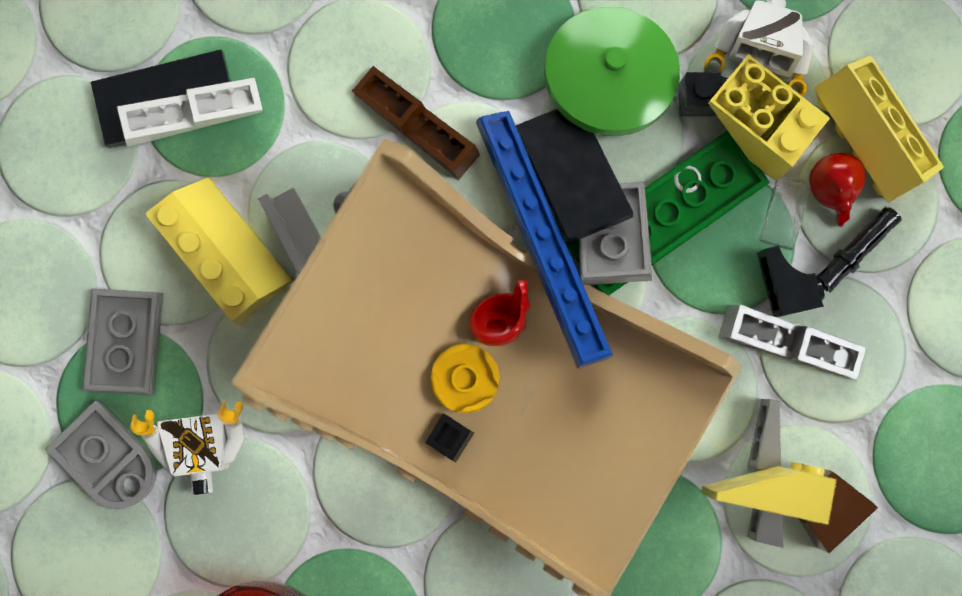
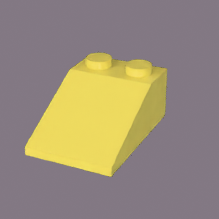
[701,462,836,524]

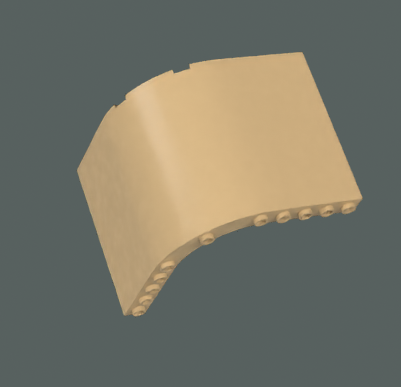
[231,138,742,596]

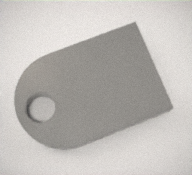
[45,400,157,509]

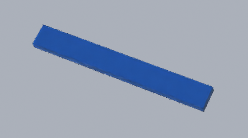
[476,111,613,369]

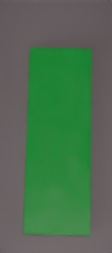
[566,130,770,295]

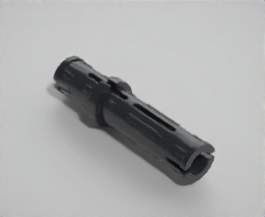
[816,206,902,293]

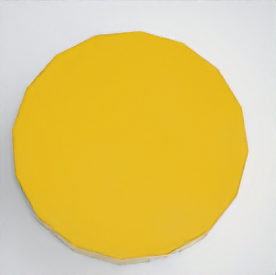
[430,344,500,414]

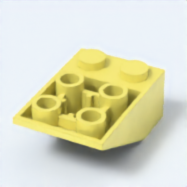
[708,54,830,181]

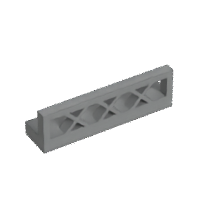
[258,188,322,274]

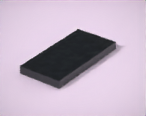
[91,49,231,148]
[516,109,633,244]

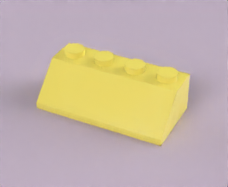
[814,55,944,203]
[145,177,293,324]

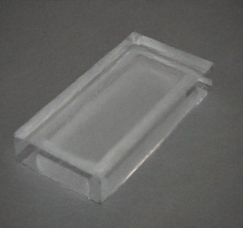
[759,176,811,250]

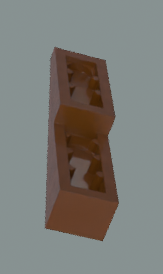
[352,66,480,180]

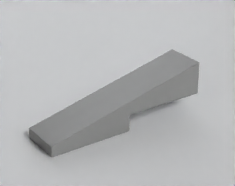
[718,305,866,380]
[747,399,783,548]

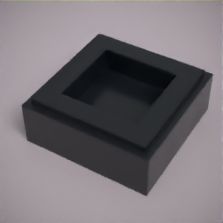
[425,413,474,462]

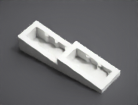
[117,78,263,147]

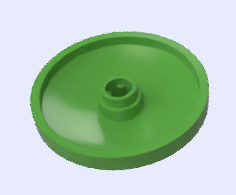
[544,7,680,136]

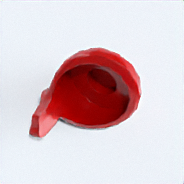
[809,153,865,227]
[469,280,530,346]

